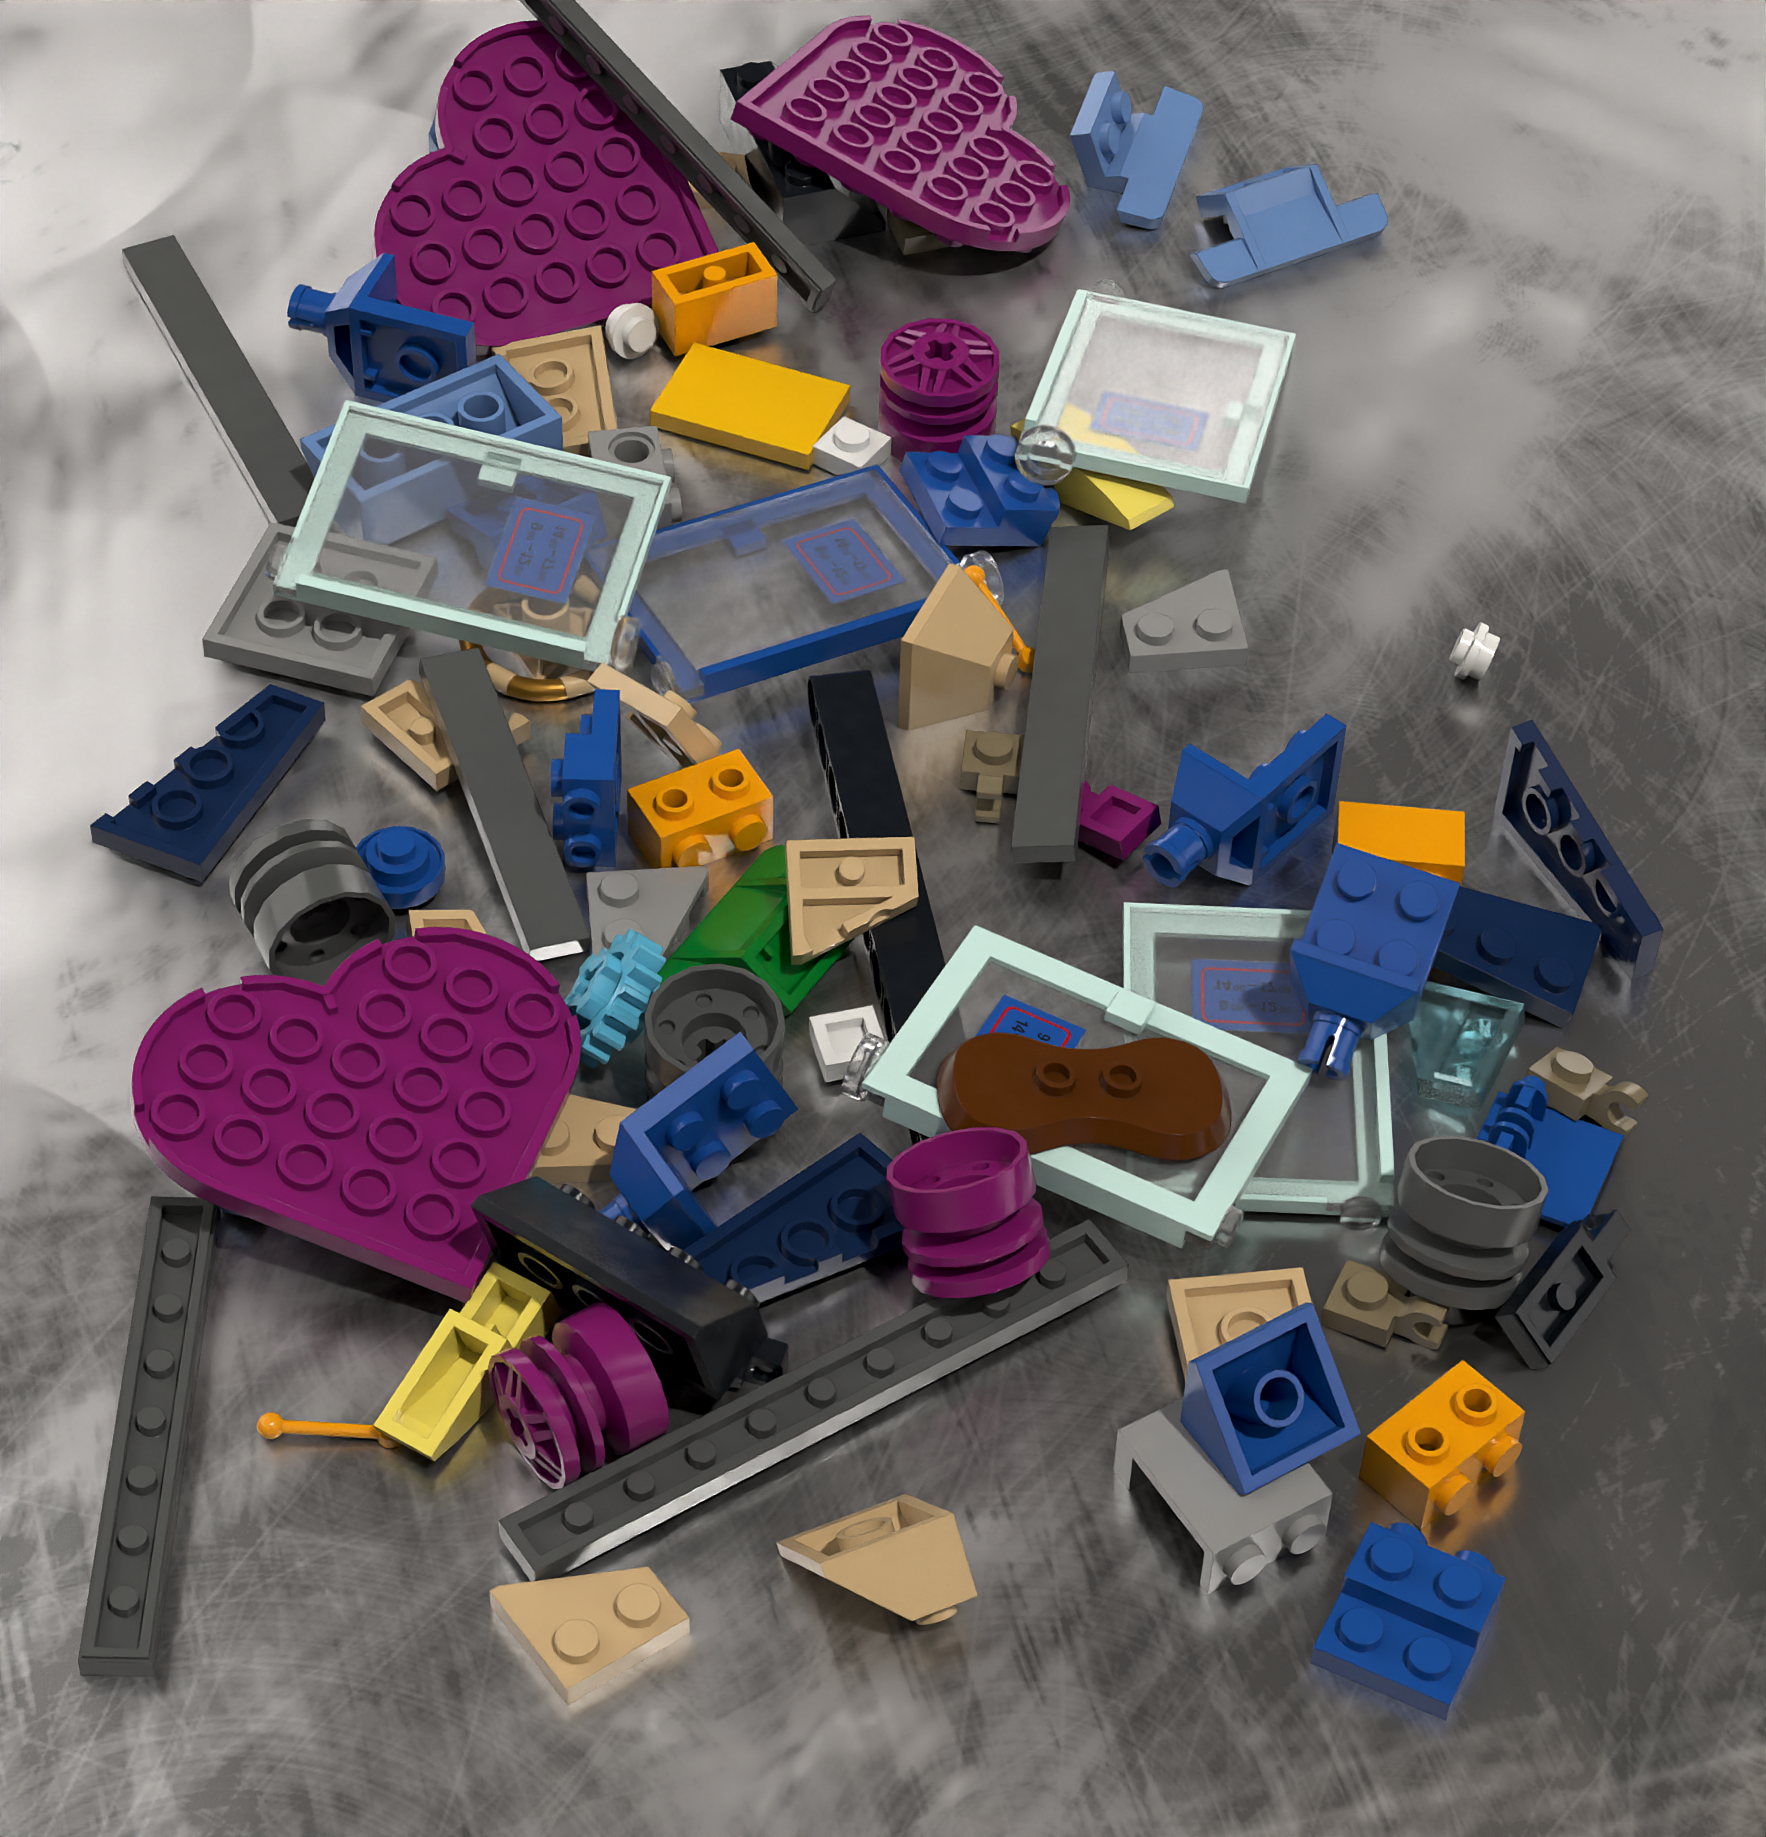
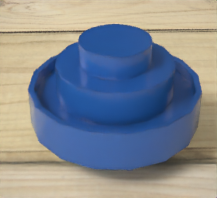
[356,826,446,909]

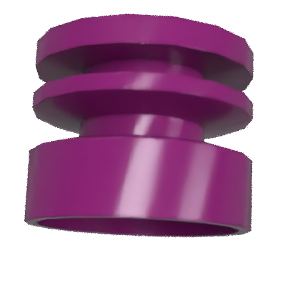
[878,318,999,462]
[886,1127,1051,1298]
[488,1302,669,1489]

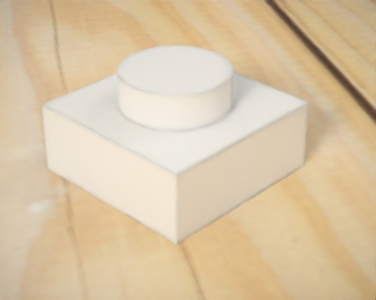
[812,416,892,476]
[809,1005,887,1082]

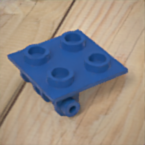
[1476,1075,1624,1228]

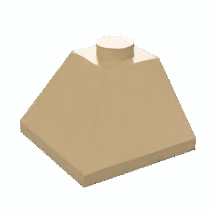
[897,563,1019,731]
[776,1494,978,1625]

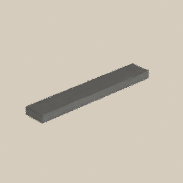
[419,648,591,961]

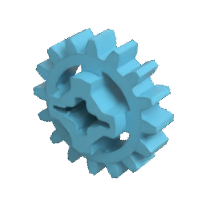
[564,929,666,1069]

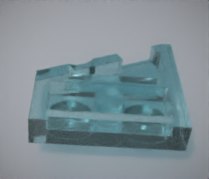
[1408,981,1525,1111]

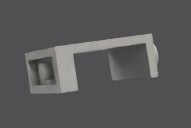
[1113,1398,1333,1594]

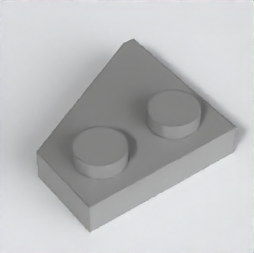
[1120,569,1249,673]

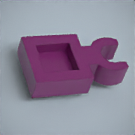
[1078,780,1162,860]

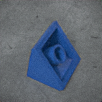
[1180,1302,1361,1495]

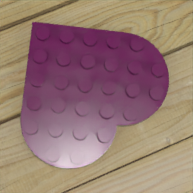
[730,15,1070,253]
[372,20,719,356]
[130,927,581,1303]

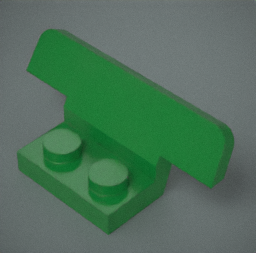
[657,845,855,1016]

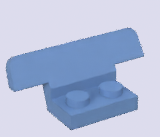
[1070,71,1204,229]
[1189,164,1388,289]

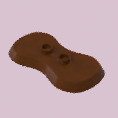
[937,1032,1232,1161]

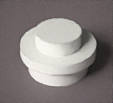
[605,303,660,359]
[1449,622,1500,681]

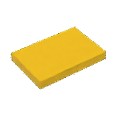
[650,342,851,470]

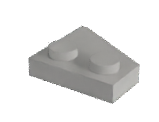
[586,866,709,961]

